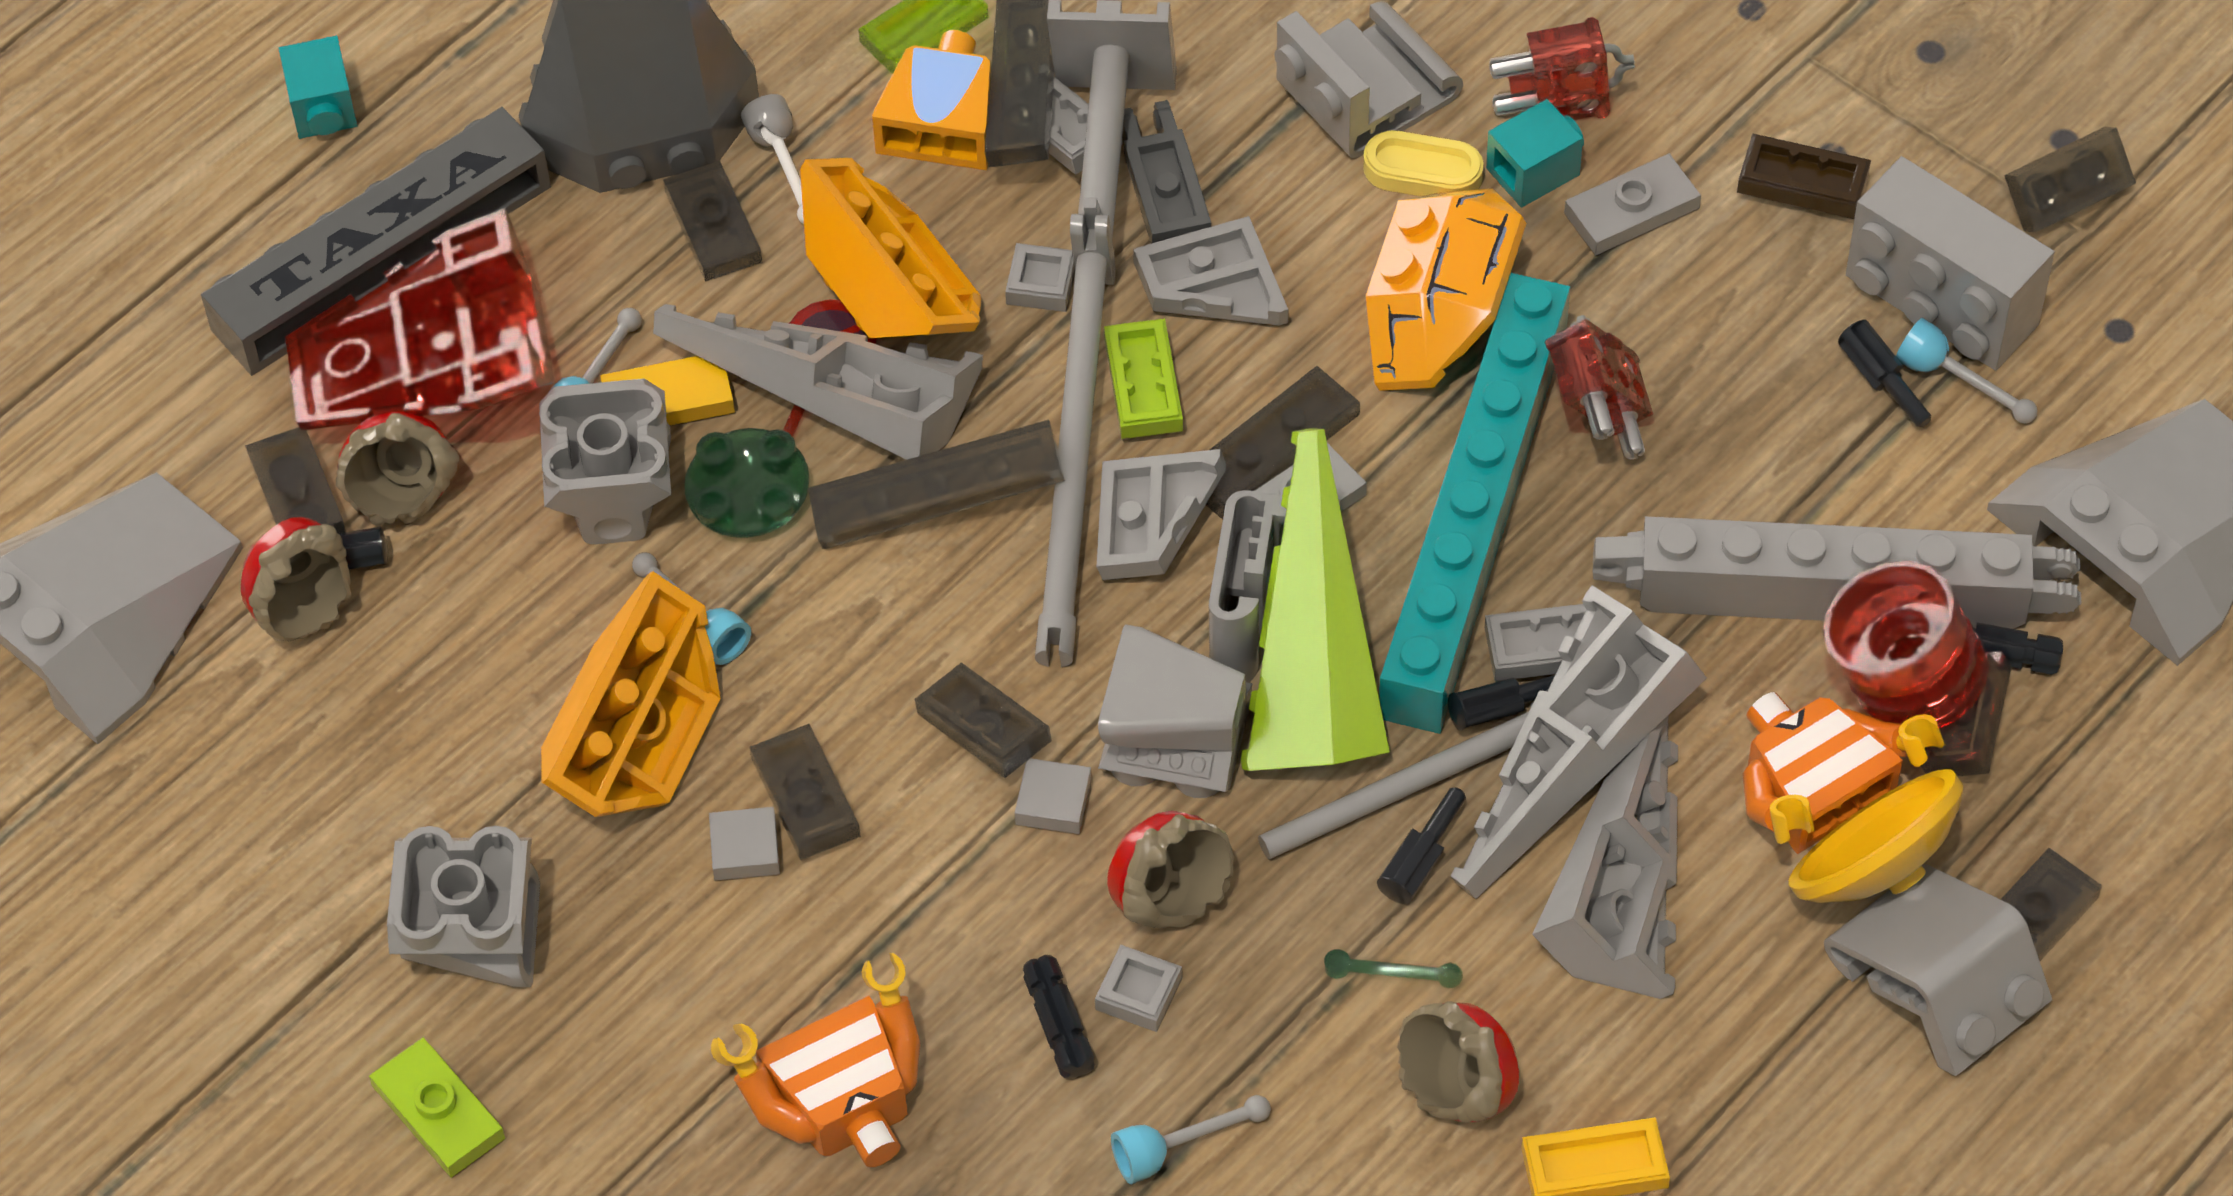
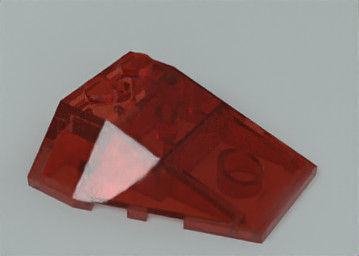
[285,208,556,431]

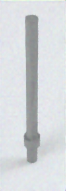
[1258,702,1534,860]

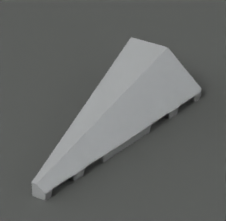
[653,304,983,466]
[1451,585,1707,899]
[1532,705,1679,999]

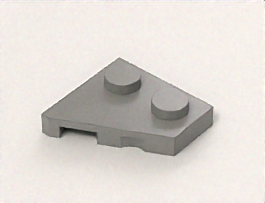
[1133,216,1288,325]
[1096,449,1226,580]

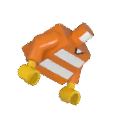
[1743,692,1945,854]
[711,953,921,1167]

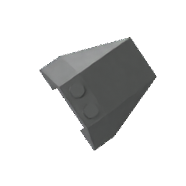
[519,0,759,193]

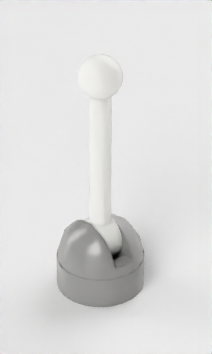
[741,94,804,225]

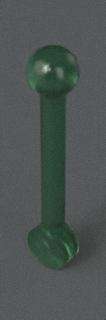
[1324,949,1463,988]

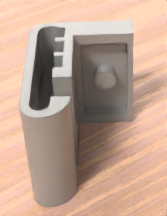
[1274,1,1463,158]
[1209,490,1340,683]
[1824,864,2052,1076]

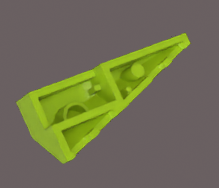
[1241,428,1390,771]

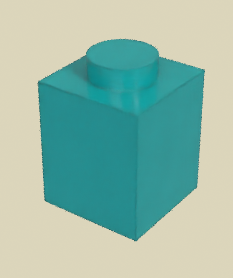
[278,35,358,139]
[1486,99,1584,208]

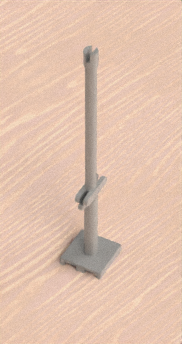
[1035,0,1177,667]

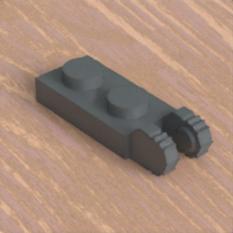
[1122,100,1211,244]

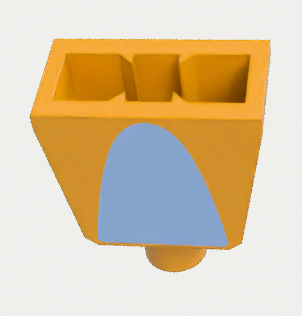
[872,30,993,171]

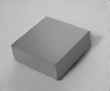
[1005,243,1075,312]
[1015,758,1091,834]
[709,807,780,881]
[1095,945,1182,1032]

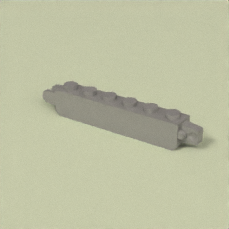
[1593,516,2081,629]

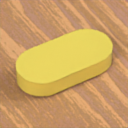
[1363,130,1483,196]

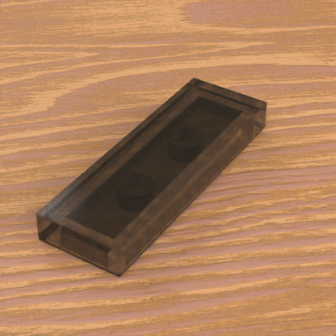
[1206,366,1360,520]

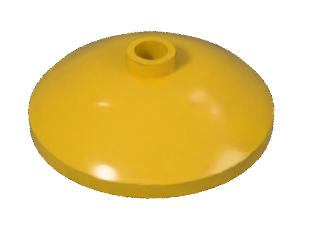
[1788,769,1963,903]

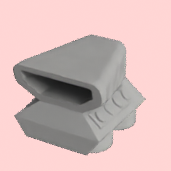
[539,378,671,544]
[1098,625,1253,798]
[387,826,540,987]

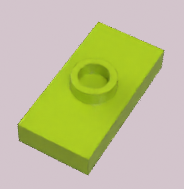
[1104,318,1183,439]
[369,1037,505,1178]

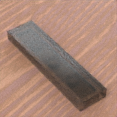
[985,0,1054,167]
[808,420,1065,549]

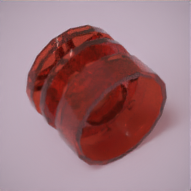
[1822,560,1989,729]

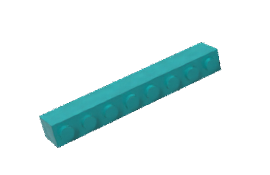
[1379,273,1571,734]

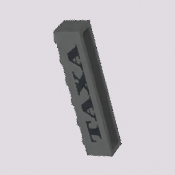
[201,107,551,376]

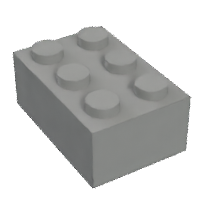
[1846,156,2055,371]

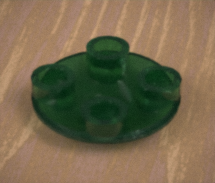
[684,428,810,538]

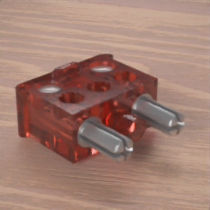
[1489,17,1635,120]
[1545,315,1653,459]

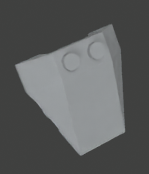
[1987,399,2233,666]
[0,472,243,744]

